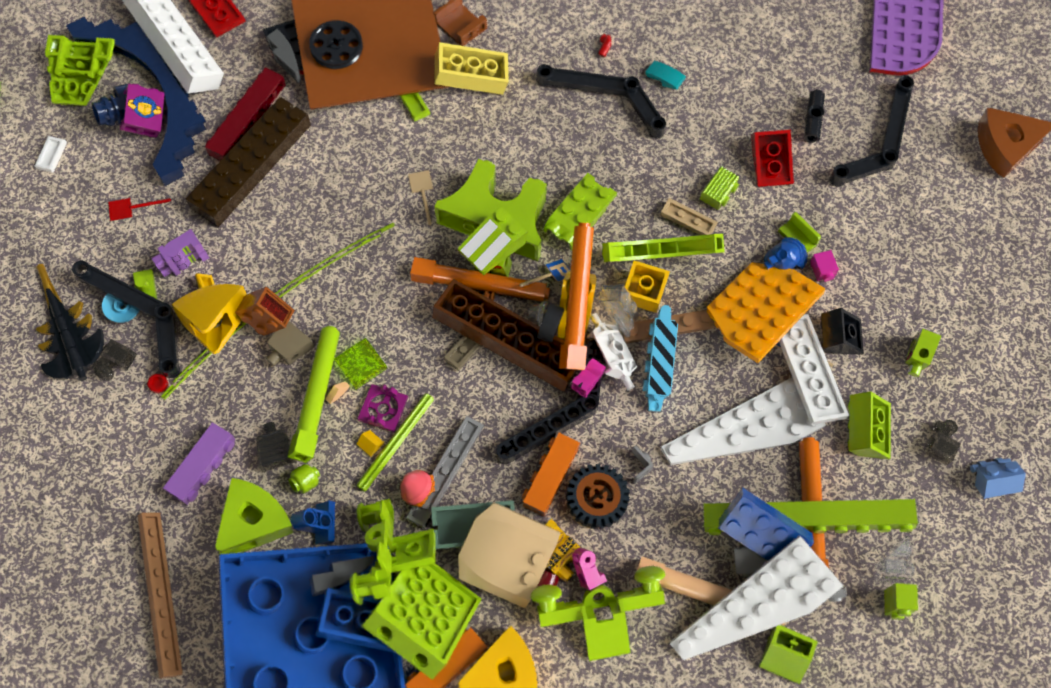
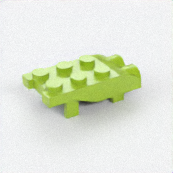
[543,173,617,250]

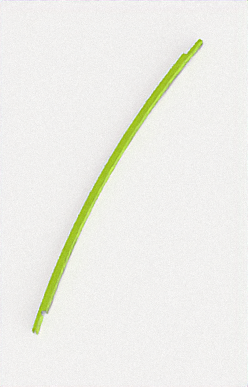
[161,223,395,400]

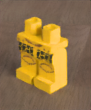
[545,518,581,582]

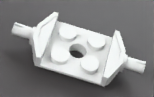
[587,313,637,390]

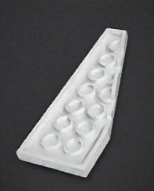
[660,377,826,465]
[670,535,843,660]

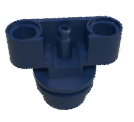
[92,83,130,127]

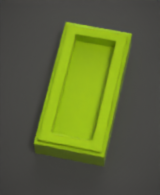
[399,92,430,122]

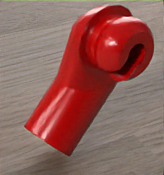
[598,34,612,57]

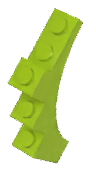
[602,234,725,262]

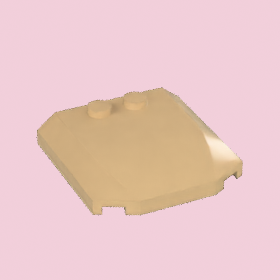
[458,502,560,608]

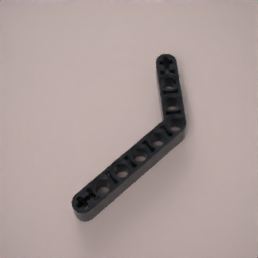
[496,340,603,464]

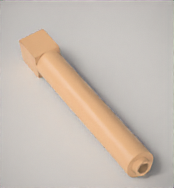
[634,557,785,626]

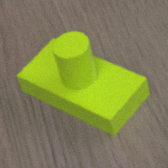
[133,269,157,299]

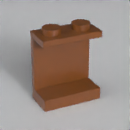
[434,0,487,46]

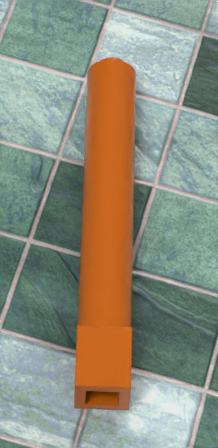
[559,223,594,370]
[410,257,550,302]
[799,437,829,568]

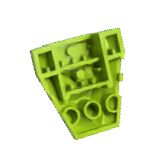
[45,35,115,106]

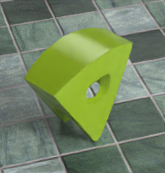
[215,478,294,555]

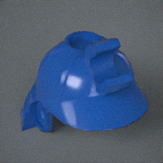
[763,237,808,270]

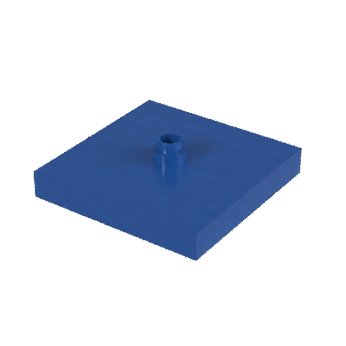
[218,543,405,688]

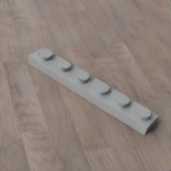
[406,416,484,529]

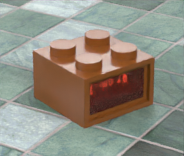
[235,287,295,336]

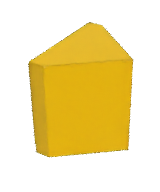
[195,273,215,289]
[357,430,385,457]

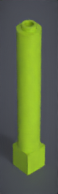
[288,326,340,463]

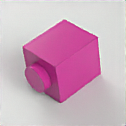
[810,250,839,282]

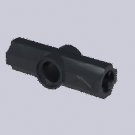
[804,89,825,143]

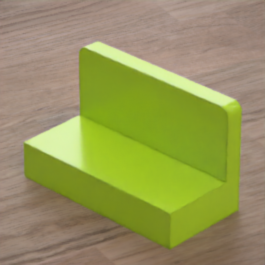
[778,212,821,253]

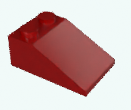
[751,129,794,187]

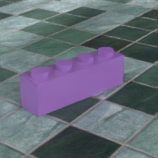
[163,422,236,505]

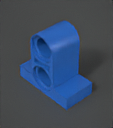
[290,501,335,545]

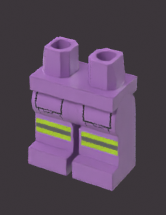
[151,229,209,277]

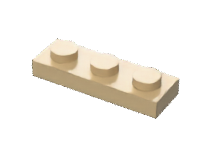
[660,198,718,235]

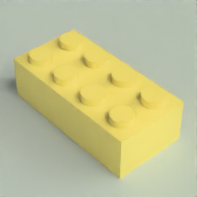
[435,42,509,95]

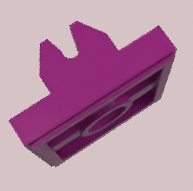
[358,384,409,433]

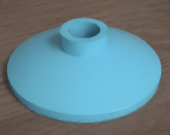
[102,294,139,323]

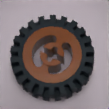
[566,464,630,529]

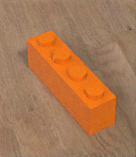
[521,433,580,517]
[405,628,488,688]

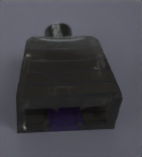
[256,422,298,472]

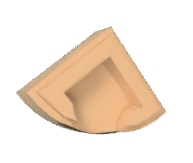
[325,381,350,404]

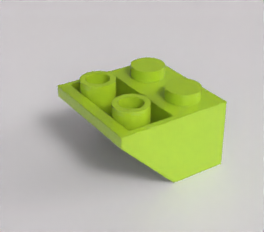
[759,625,818,684]

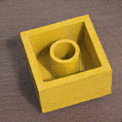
[621,260,670,313]

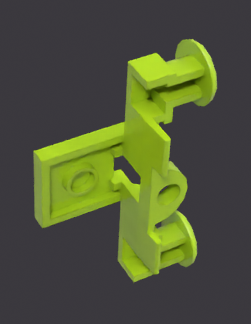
[350,499,435,605]
[531,566,665,661]

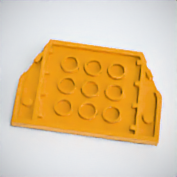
[707,262,826,363]

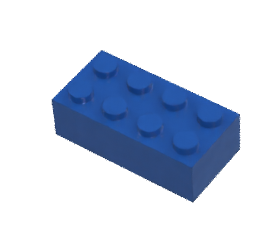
[719,487,814,561]
[315,588,396,653]

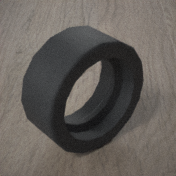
[537,303,564,343]

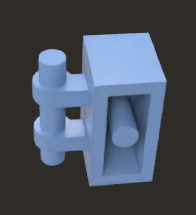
[970,458,1026,499]

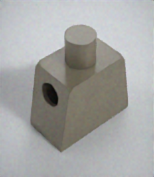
[266,321,314,366]

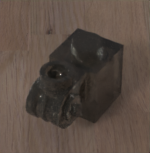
[92,339,137,381]
[925,420,961,465]

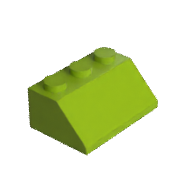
[848,391,891,459]

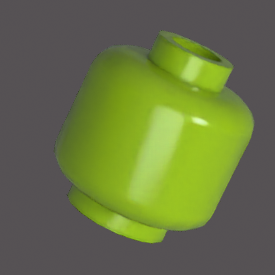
[288,464,320,494]

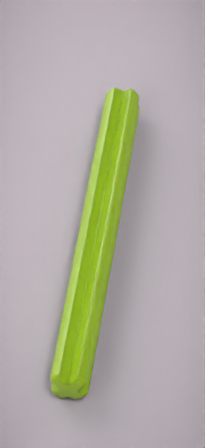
[357,393,434,492]

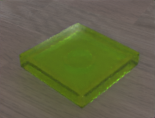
[334,338,388,390]

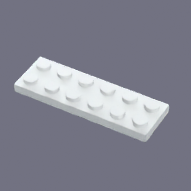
[779,314,849,425]

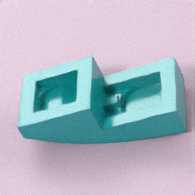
[645,60,686,90]

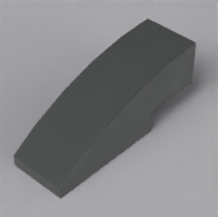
[267,29,301,83]
[310,556,375,597]

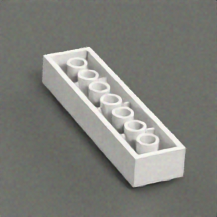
[122,0,224,93]

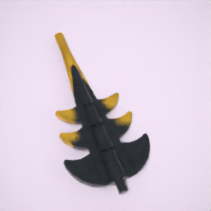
[36,264,104,381]

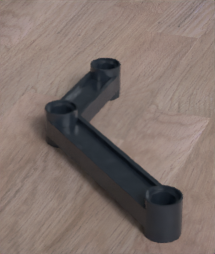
[537,64,666,139]
[829,75,914,187]
[72,260,180,378]

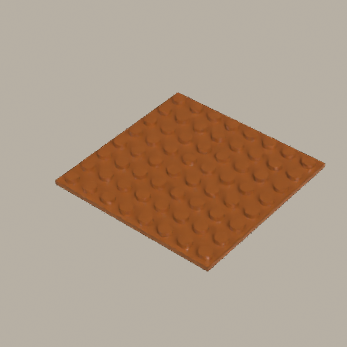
[291,0,449,110]

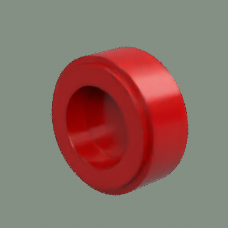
[147,373,168,394]

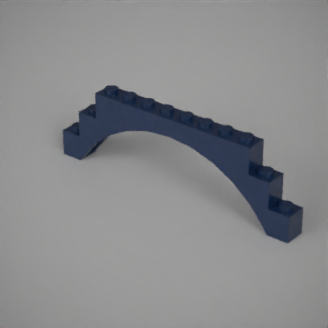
[66,16,206,186]

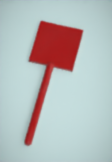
[108,198,171,221]

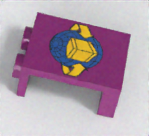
[120,83,164,138]

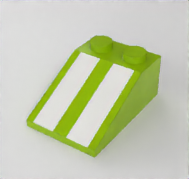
[458,207,528,275]

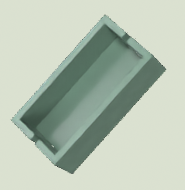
[431,500,515,549]

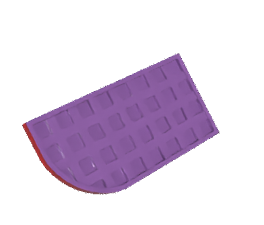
[870,0,943,75]

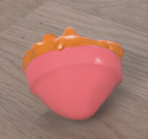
[400,470,435,507]

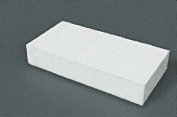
[35,136,67,173]

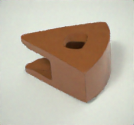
[978,108,1051,178]

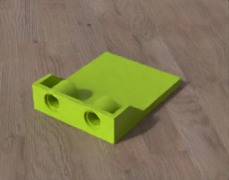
[362,563,482,680]

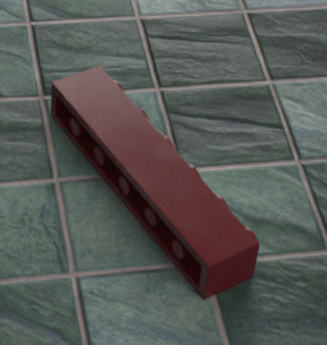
[205,67,286,161]

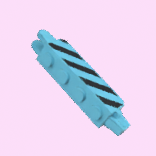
[642,305,678,412]

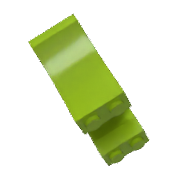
[434,159,547,262]

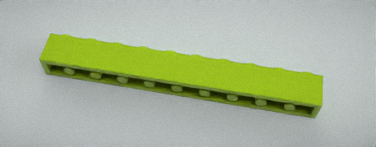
[703,499,918,535]

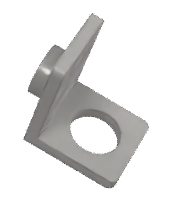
[632,445,654,484]

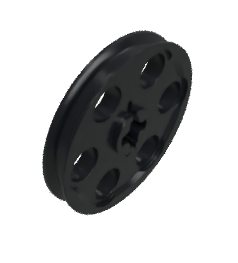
[309,20,363,69]

